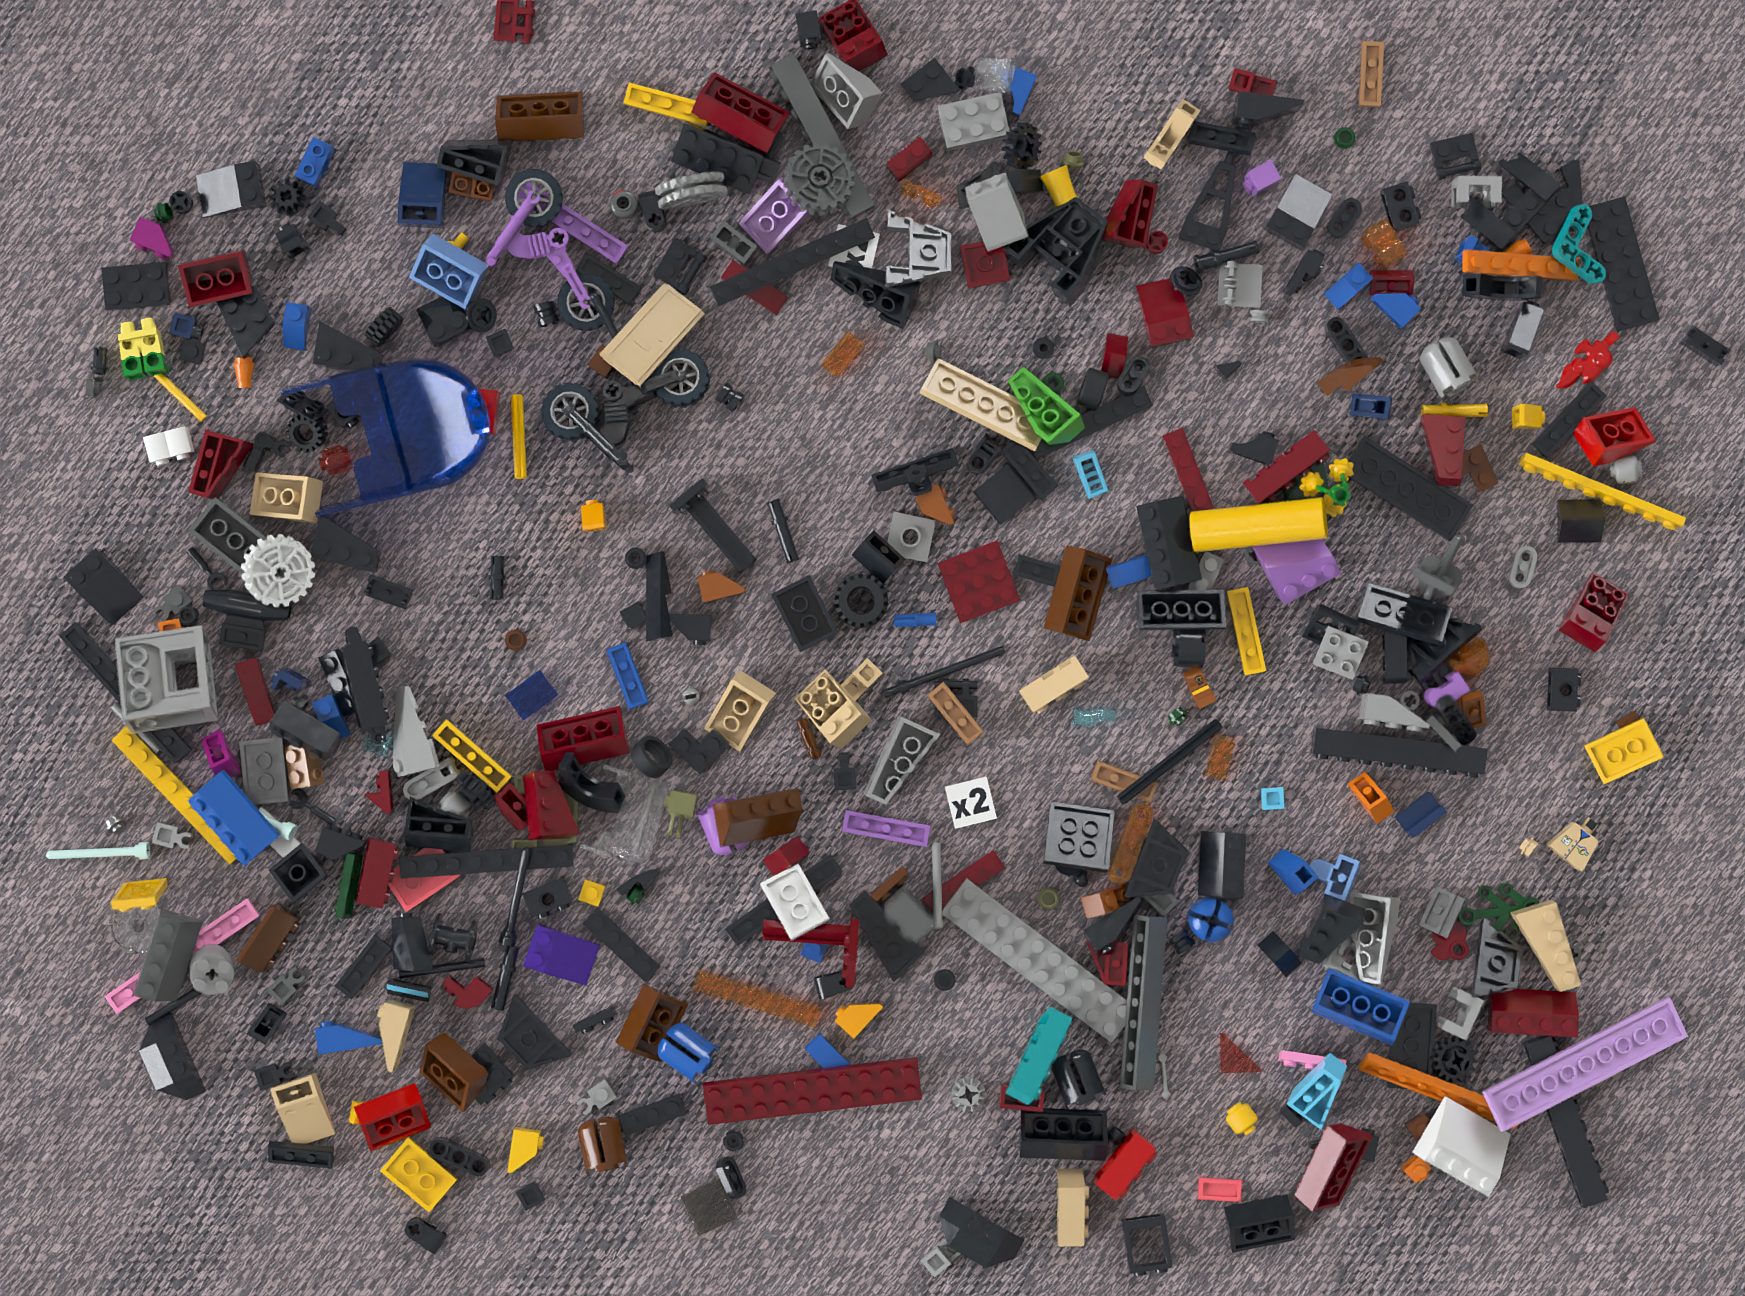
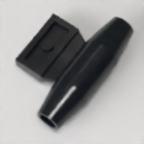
[203,590,292,652]

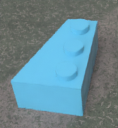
[1287,1053,1347,1130]

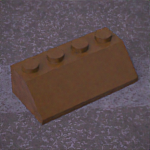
[495,91,584,141]
[1044,545,1113,641]
[713,788,802,847]

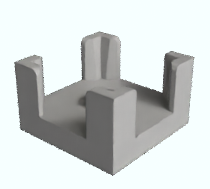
[1451,176,1502,209]
[1436,986,1484,1040]

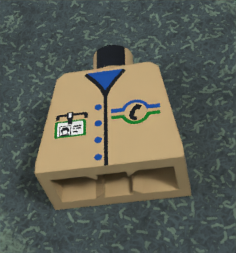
[1546,817,1599,872]

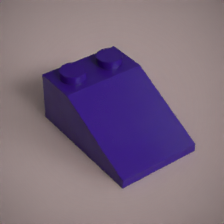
[523,924,600,986]

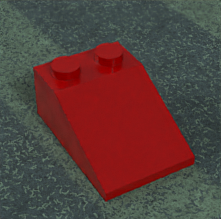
[1573,407,1656,467]

